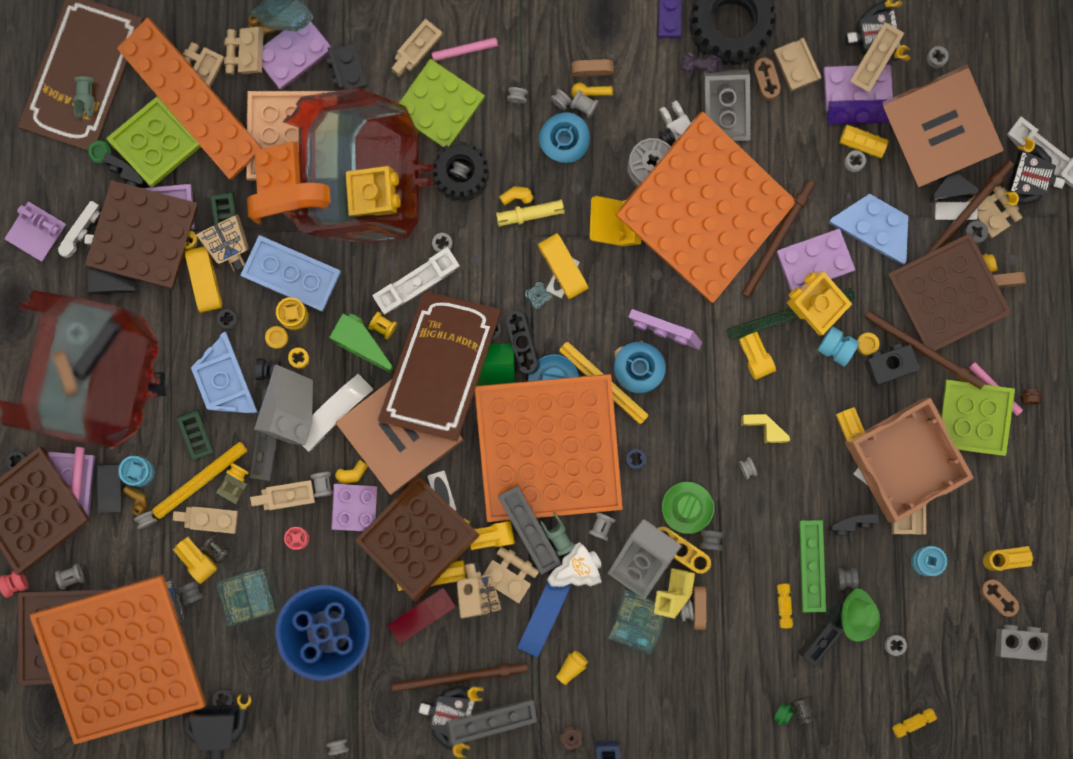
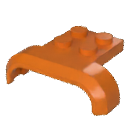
[247,141,331,224]

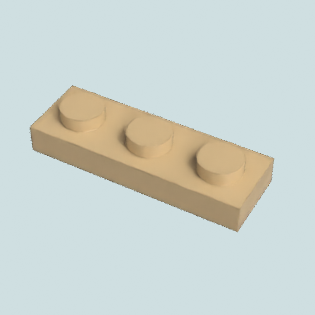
[850,22,904,92]

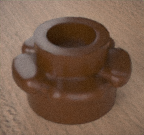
[1020,389,1043,405]
[560,727,582,750]

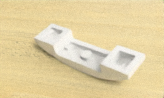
[1007,117,1073,187]
[372,247,460,315]
[302,374,374,452]

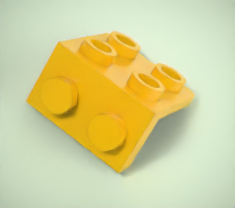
[590,196,641,246]

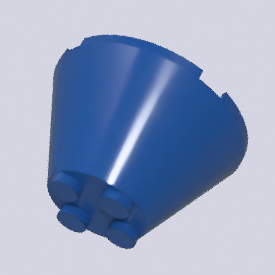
[276,585,370,680]

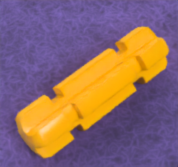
[777,584,793,629]
[892,709,937,738]

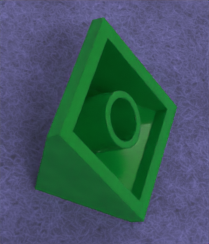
[476,343,514,386]

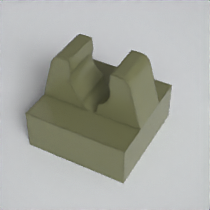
[216,473,248,504]

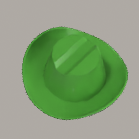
[662,482,714,534]
[841,588,880,641]

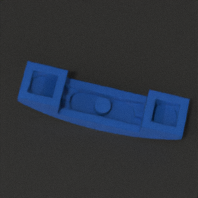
[517,566,572,657]

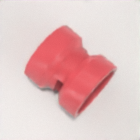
[284,527,310,550]
[0,570,29,598]

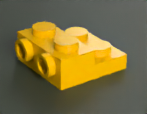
[346,166,400,217]
[787,271,852,335]

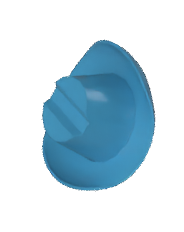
[539,112,590,163]
[614,342,666,393]
[528,355,579,381]

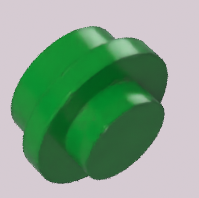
[88,141,111,163]
[774,704,794,726]

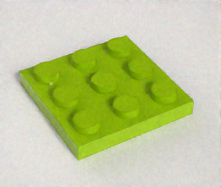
[393,59,485,148]
[106,96,201,188]
[941,380,1015,456]

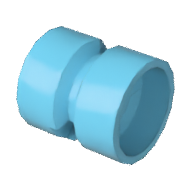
[817,326,859,367]
[119,456,155,487]
[911,546,947,576]

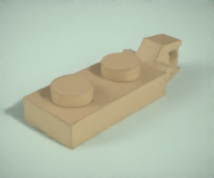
[392,19,443,77]
[250,480,315,510]
[173,507,239,534]

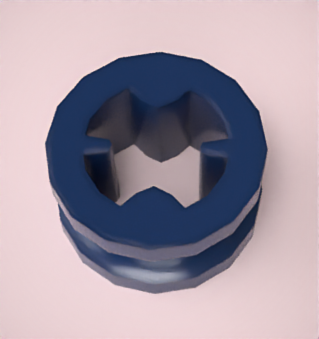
[626,449,646,470]

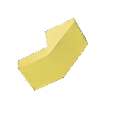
[741,414,790,443]
[654,568,695,618]

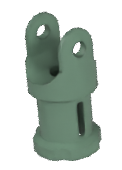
[74,76,94,118]
[540,512,575,556]

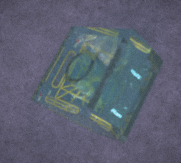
[250,0,314,31]
[216,568,276,627]
[608,590,665,655]

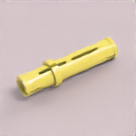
[496,200,564,227]

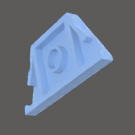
[829,194,908,265]
[191,332,258,414]

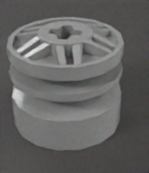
[627,138,671,188]

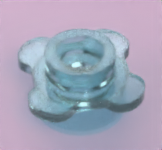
[525,282,551,309]

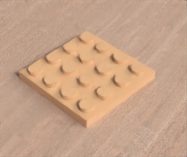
[246,91,337,180]

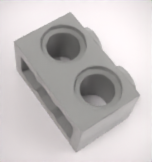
[995,625,1048,661]

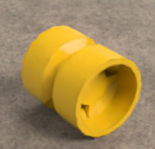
[276,297,309,330]

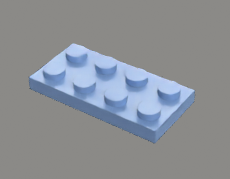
[240,235,341,312]

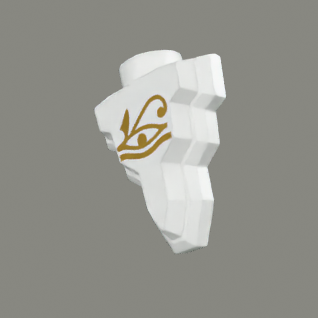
[547,542,601,587]

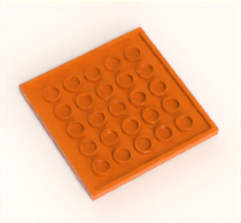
[615,112,795,303]
[475,374,623,522]
[30,575,206,744]

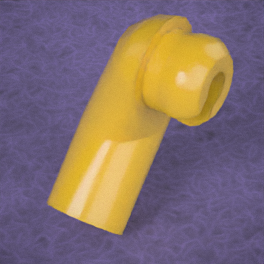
[499,186,533,206]
[335,460,368,484]

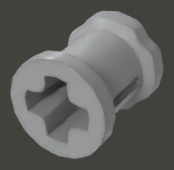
[570,90,599,118]
[311,472,333,498]
[589,512,616,541]
[55,564,85,590]

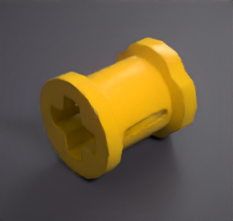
[368,312,398,340]

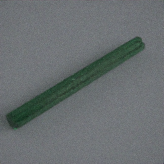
[727,288,855,340]

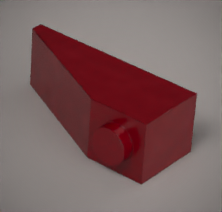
[387,588,457,644]

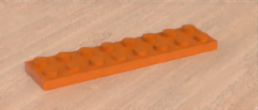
[117,18,263,180]

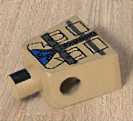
[197,214,249,271]
[457,563,501,618]

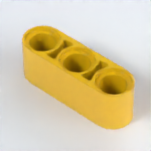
[537,233,589,300]
[185,246,222,313]
[657,527,711,573]

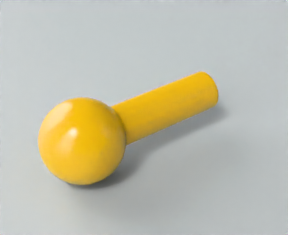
[571,83,613,98]

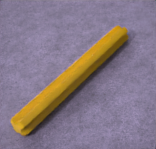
[559,342,648,424]
[152,442,247,519]

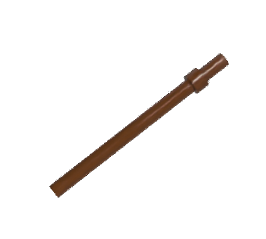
[924,160,1014,256]
[742,179,816,298]
[865,310,985,390]
[391,663,528,692]

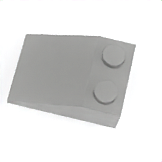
[704,69,751,141]
[254,365,313,445]
[608,519,681,600]

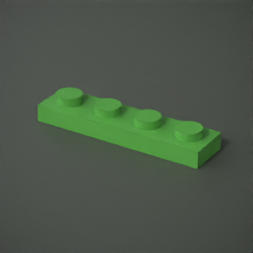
[799,520,826,612]

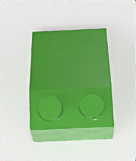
[330,313,395,375]

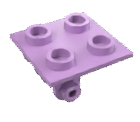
[4,201,66,262]
[331,484,377,531]

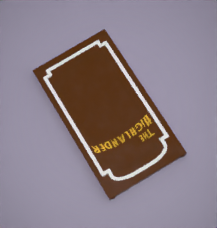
[18,0,144,151]
[378,291,501,442]

